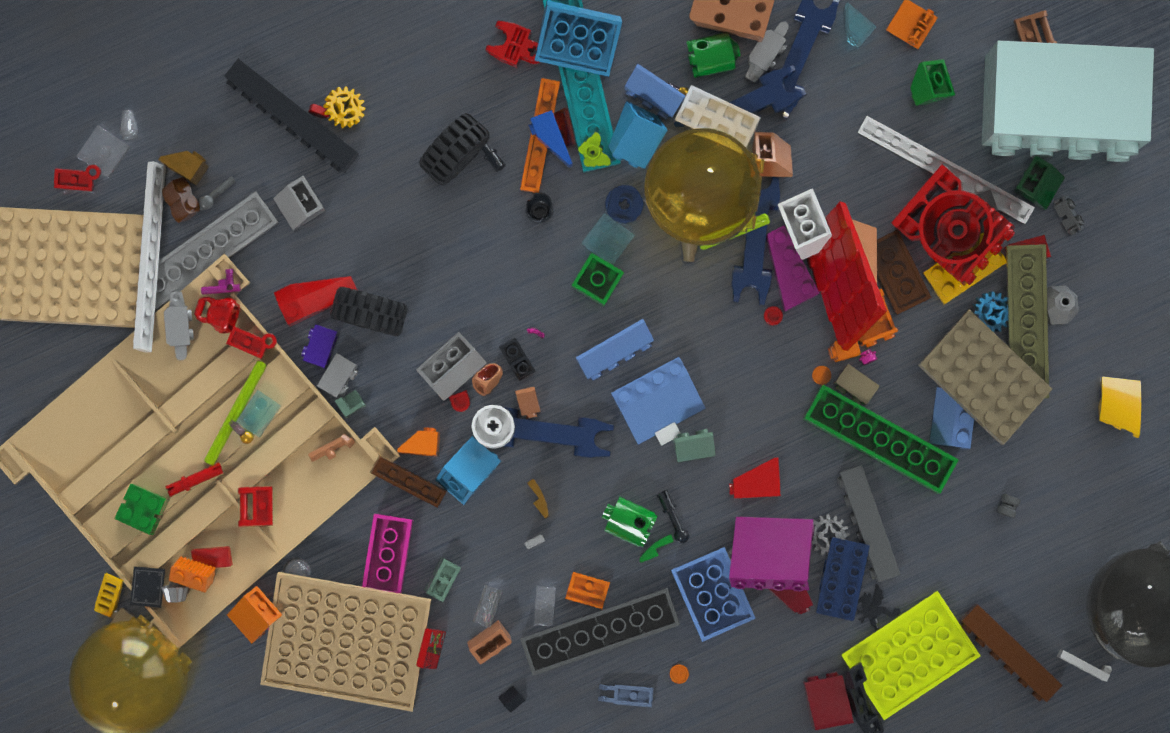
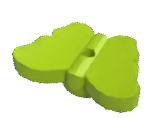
[578,132,611,167]

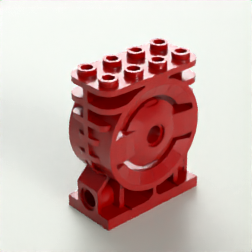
[891,164,1015,286]

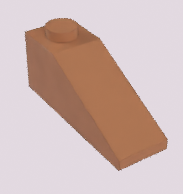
[515,387,541,419]

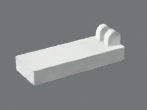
[1057,649,1112,682]

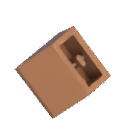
[752,132,793,177]

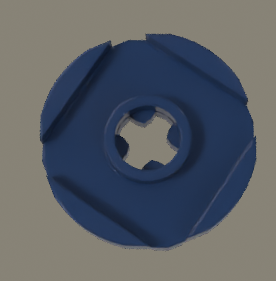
[605,185,644,224]

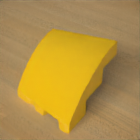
[1098,377,1141,438]

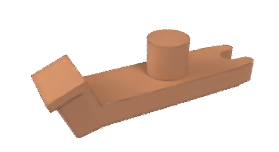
[308,434,355,462]

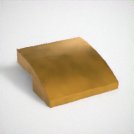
[527,479,549,519]

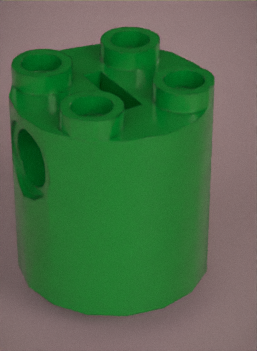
[686,32,740,79]
[602,497,658,547]

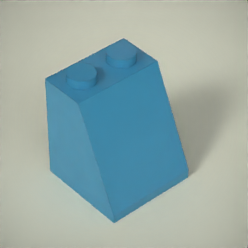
[608,101,668,169]
[435,436,501,505]

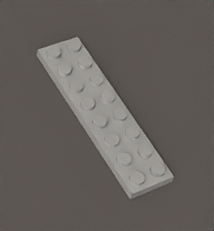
[155,192,279,311]

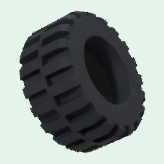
[419,113,490,185]
[330,287,408,337]

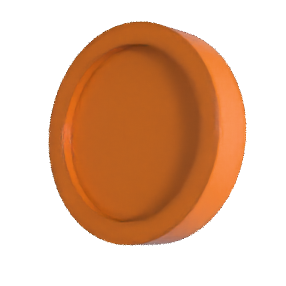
[812,366,831,385]
[670,664,689,684]

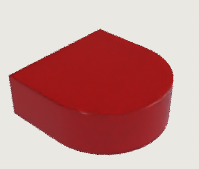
[308,104,329,118]
[449,390,470,412]

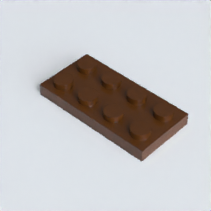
[877,229,932,315]

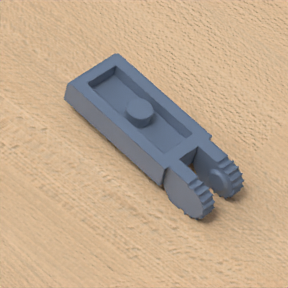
[598,684,653,707]

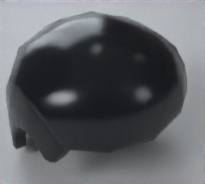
[526,193,554,223]

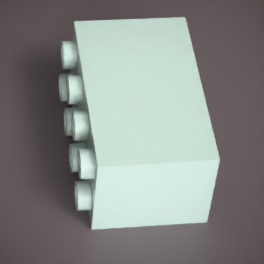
[982,41,1154,162]

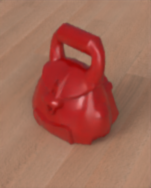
[194,297,240,334]

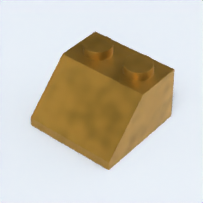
[158,151,209,186]

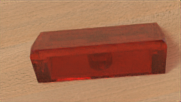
[554,107,576,149]

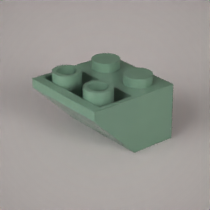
[673,429,716,463]

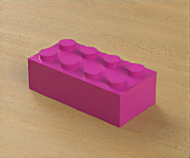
[362,514,414,594]

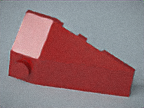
[274,276,357,327]

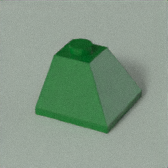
[910,59,955,106]

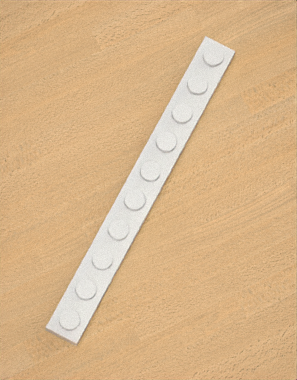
[857,116,1035,224]
[133,161,166,353]

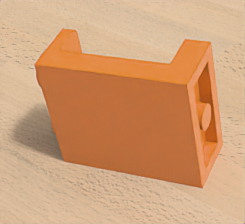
[859,288,898,348]
[227,586,282,644]

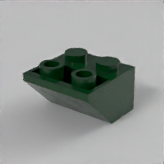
[1013,155,1065,210]

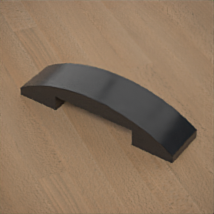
[845,662,884,733]

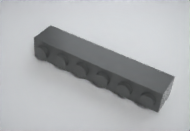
[837,465,901,582]

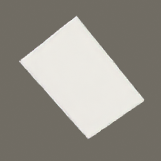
[655,422,681,446]

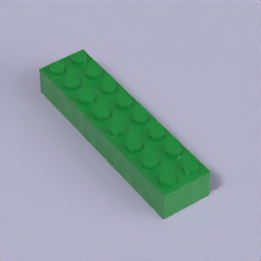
[803,385,959,494]

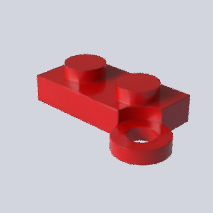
[54,164,101,191]
[226,326,277,359]

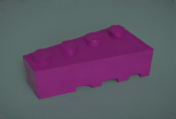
[766,226,820,313]

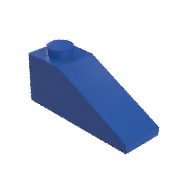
[528,110,573,168]

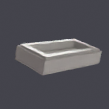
[524,534,545,550]

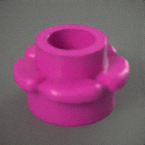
[859,349,877,365]

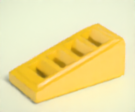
[94,573,124,617]

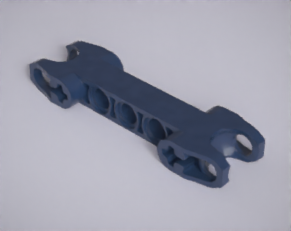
[782,0,840,120]
[674,65,807,152]
[731,170,780,306]
[503,407,614,458]

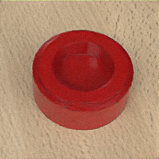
[764,306,783,326]

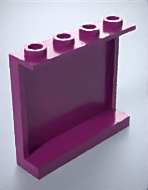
[729,517,815,591]

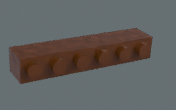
[959,604,1063,702]

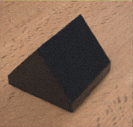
[499,686,525,713]

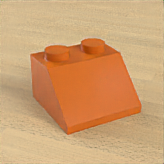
[397,427,440,457]

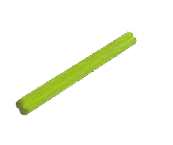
[204,361,267,465]

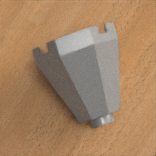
[1047,285,1079,325]

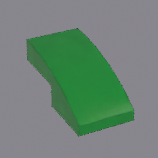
[639,534,674,563]

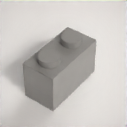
[317,353,358,399]

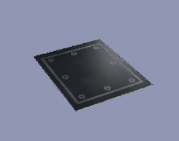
[130,567,165,608]

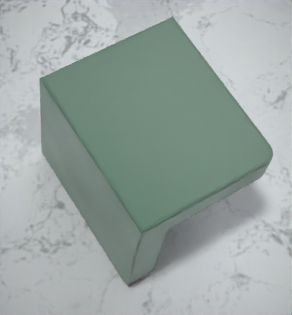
[335,390,366,418]

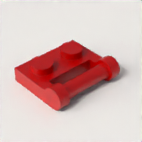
[238,486,273,527]

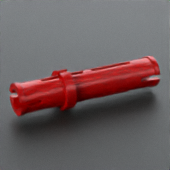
[165,462,224,497]

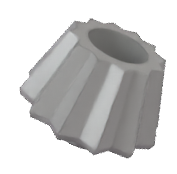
[161,582,189,603]

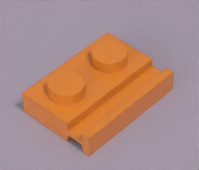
[565,572,610,609]

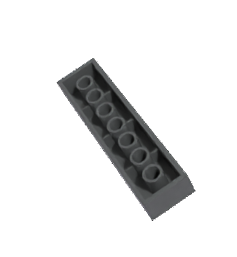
[520,588,680,676]

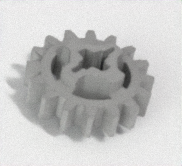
[812,514,850,555]

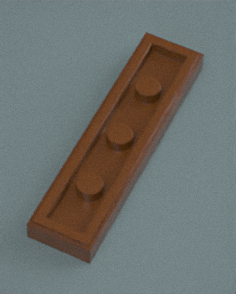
[370,455,447,508]

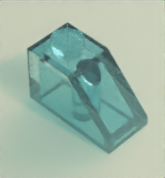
[843,2,876,48]

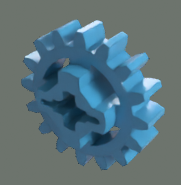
[972,292,1008,333]

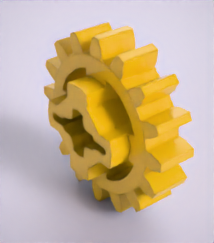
[323,86,365,128]

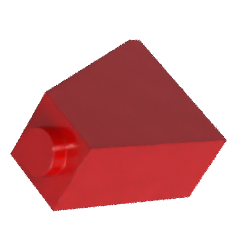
[729,457,781,499]

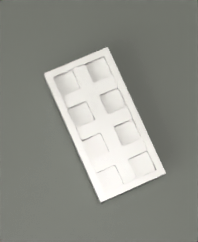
[675,85,761,153]

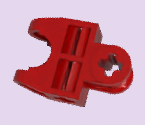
[485,21,540,68]

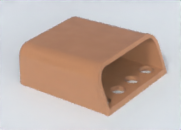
[689,0,774,42]

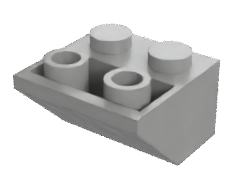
[273,176,326,231]

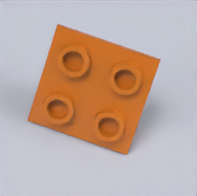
[886,0,938,49]

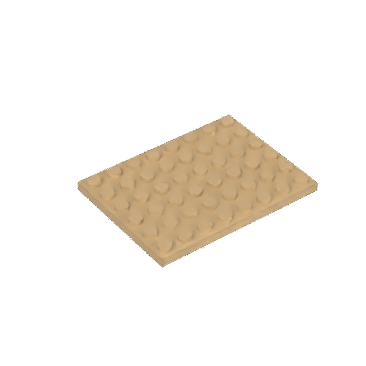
[0,207,144,328]
[260,572,432,712]

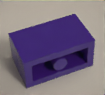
[301,324,339,369]

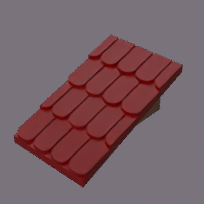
[807,201,887,351]

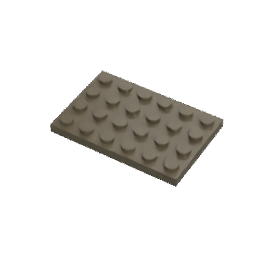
[918,309,1052,445]

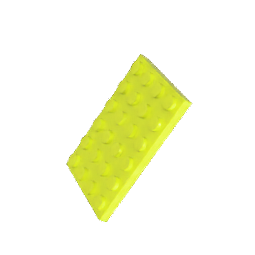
[841,591,980,720]

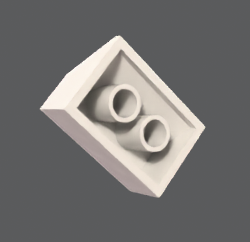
[778,188,832,260]

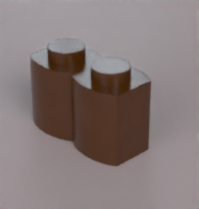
[162,177,200,223]

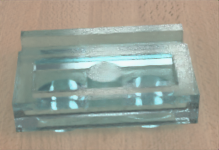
[236,390,281,438]

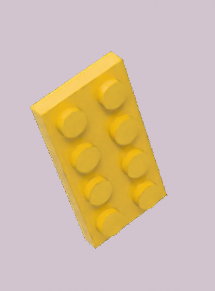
[922,233,1007,305]

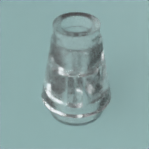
[120,110,139,140]

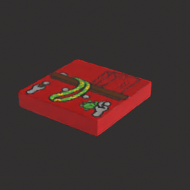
[416,628,446,669]

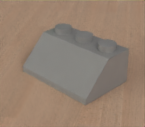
[416,332,487,401]

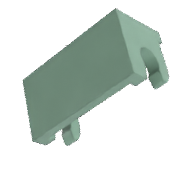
[424,557,461,602]

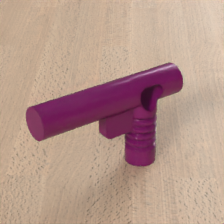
[201,269,241,295]

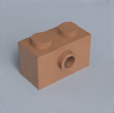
[467,620,512,665]

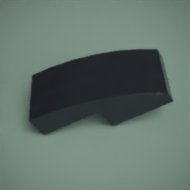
[499,337,536,381]

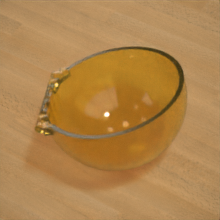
[644,128,765,246]
[69,614,193,733]

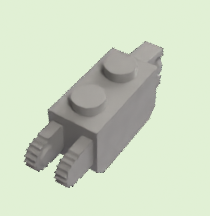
[745,21,789,84]
[164,292,194,361]

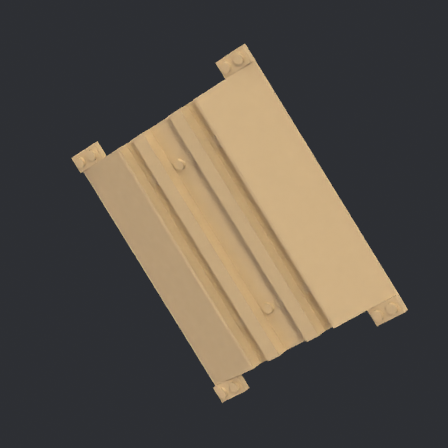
[0,253,400,660]

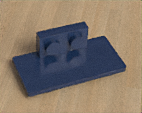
[816,537,870,621]

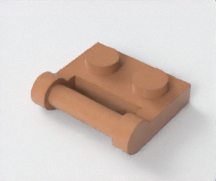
[1013,10,1057,43]

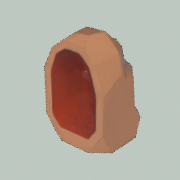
[472,363,503,396]

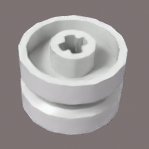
[472,405,515,449]

